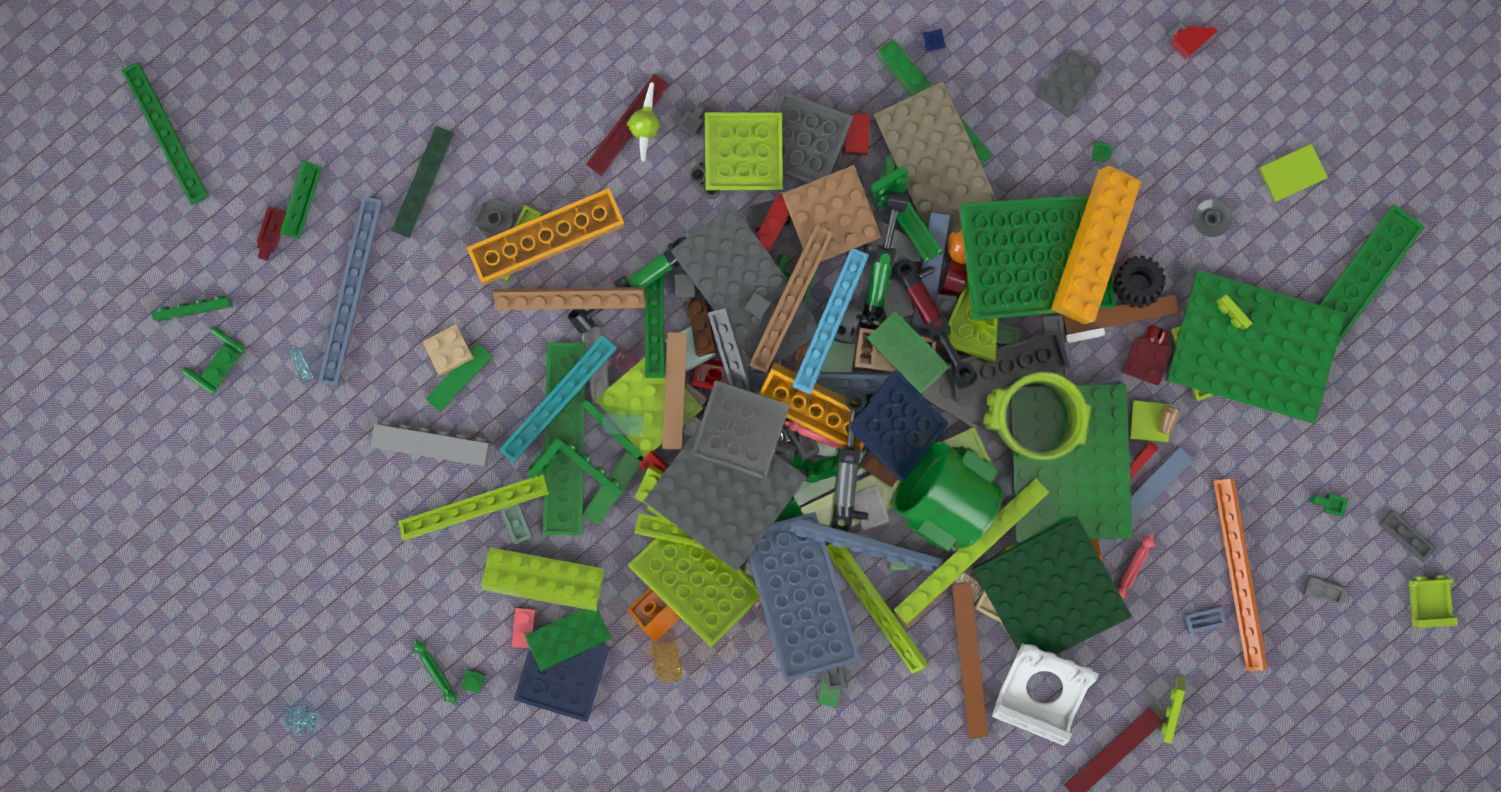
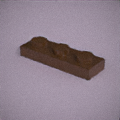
[687,298,717,357]

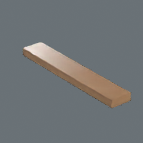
[662,332,687,449]

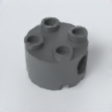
[835,303,864,344]

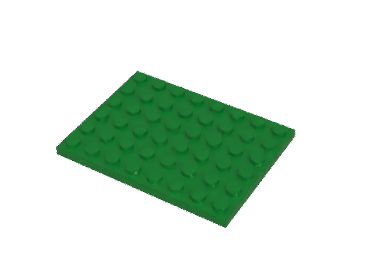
[959,195,1116,321]
[1166,270,1346,424]
[1010,384,1132,542]

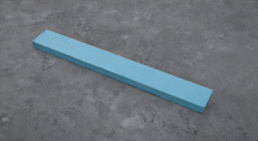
[792,248,869,394]

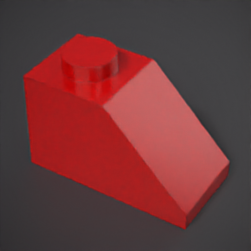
[1171,26,1218,60]

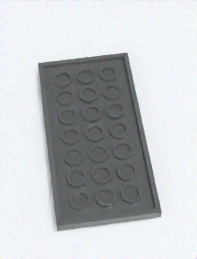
[670,204,819,371]

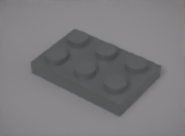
[1037,49,1102,118]

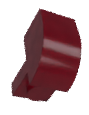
[940,258,967,304]

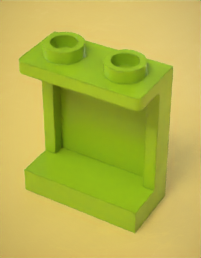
[1409,575,1458,628]

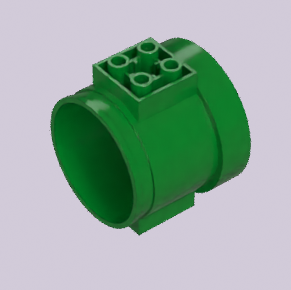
[894,442,1003,551]

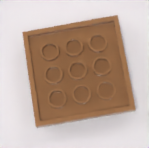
[782,165,882,262]

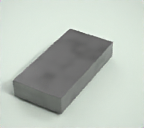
[1303,576,1347,607]

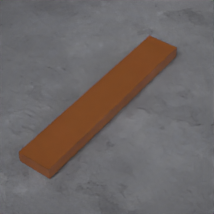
[1062,294,1179,335]

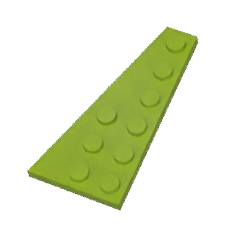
[941,279,998,363]

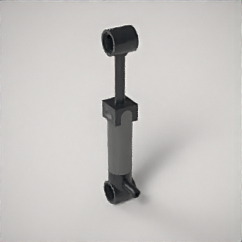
[832,389,869,532]

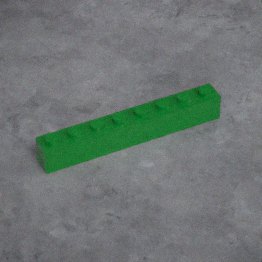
[877,39,993,164]

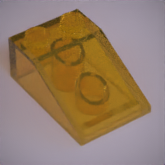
[649,637,683,682]

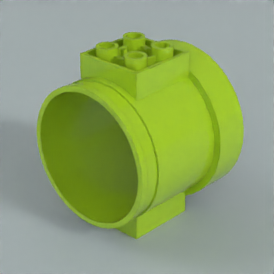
[983,373,1091,459]

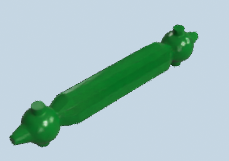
[413,639,458,705]

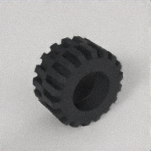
[1114,255,1166,308]

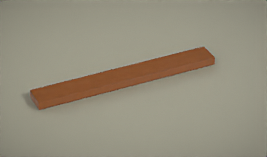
[952,582,988,738]

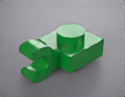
[1310,493,1348,517]

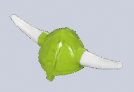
[627,82,660,162]

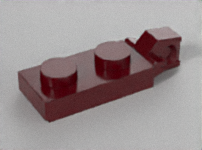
[257,206,286,261]

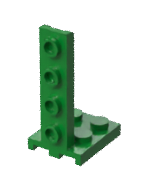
[871,165,942,263]
[527,434,623,496]

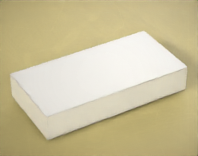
[1065,328,1105,343]

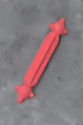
[784,420,841,449]
[1117,533,1156,598]

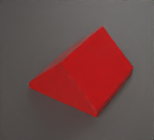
[692,359,730,390]

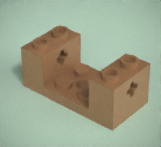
[853,328,937,373]

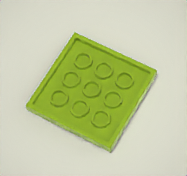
[705,113,783,191]
[595,358,704,458]

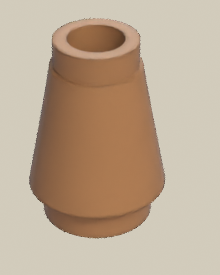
[1159,405,1181,435]

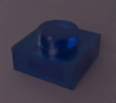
[922,29,946,53]

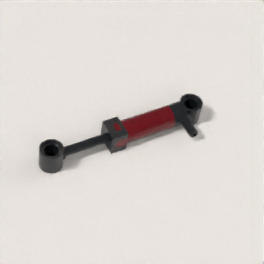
[896,259,975,388]

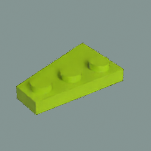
[1161,675,1185,744]

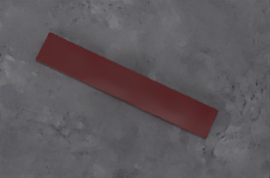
[586,74,670,177]
[1064,707,1163,792]

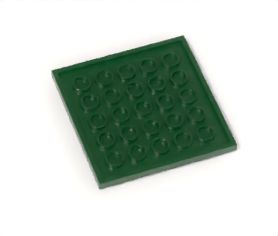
[973,515,1132,654]

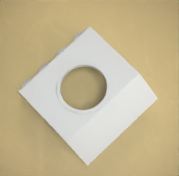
[992,643,1098,746]

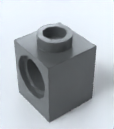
[675,274,696,302]

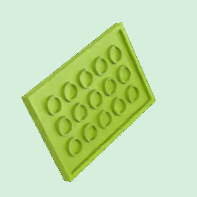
[628,538,760,648]

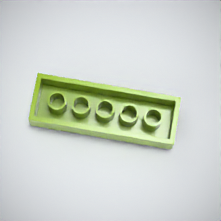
[481,548,604,611]

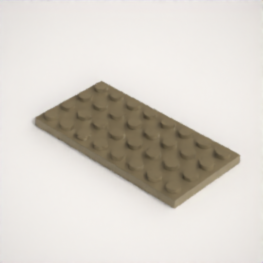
[873,81,998,250]

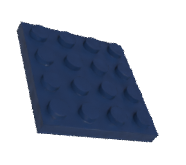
[848,370,949,481]
[514,625,610,722]

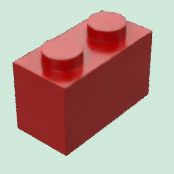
[842,114,870,156]

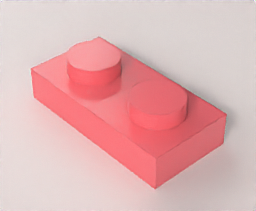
[512,608,536,648]

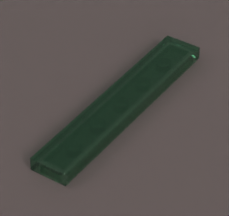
[391,126,454,239]

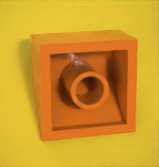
[627,588,681,642]

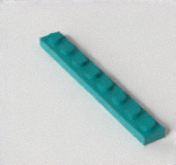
[499,335,617,463]

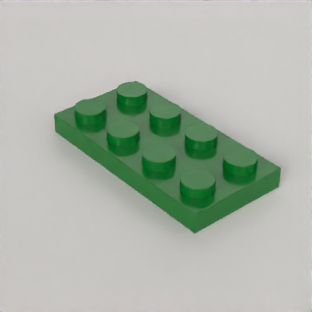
[867,311,949,394]
[525,608,611,672]

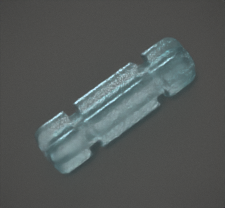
[289,347,313,383]

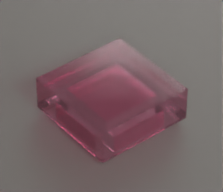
[613,348,640,373]

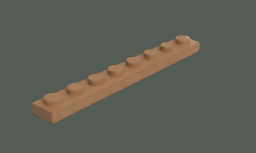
[748,224,833,373]
[493,287,646,310]

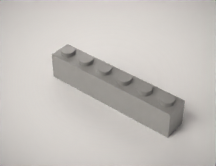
[370,421,491,466]

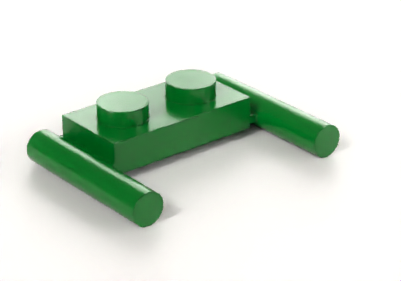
[181,326,246,395]

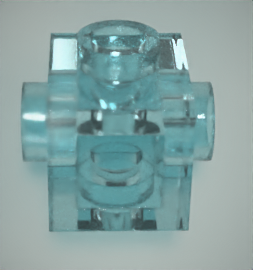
[284,706,317,735]

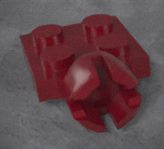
[1122,325,1173,386]

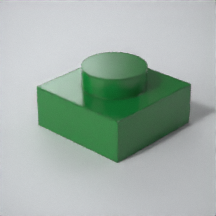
[461,669,486,694]

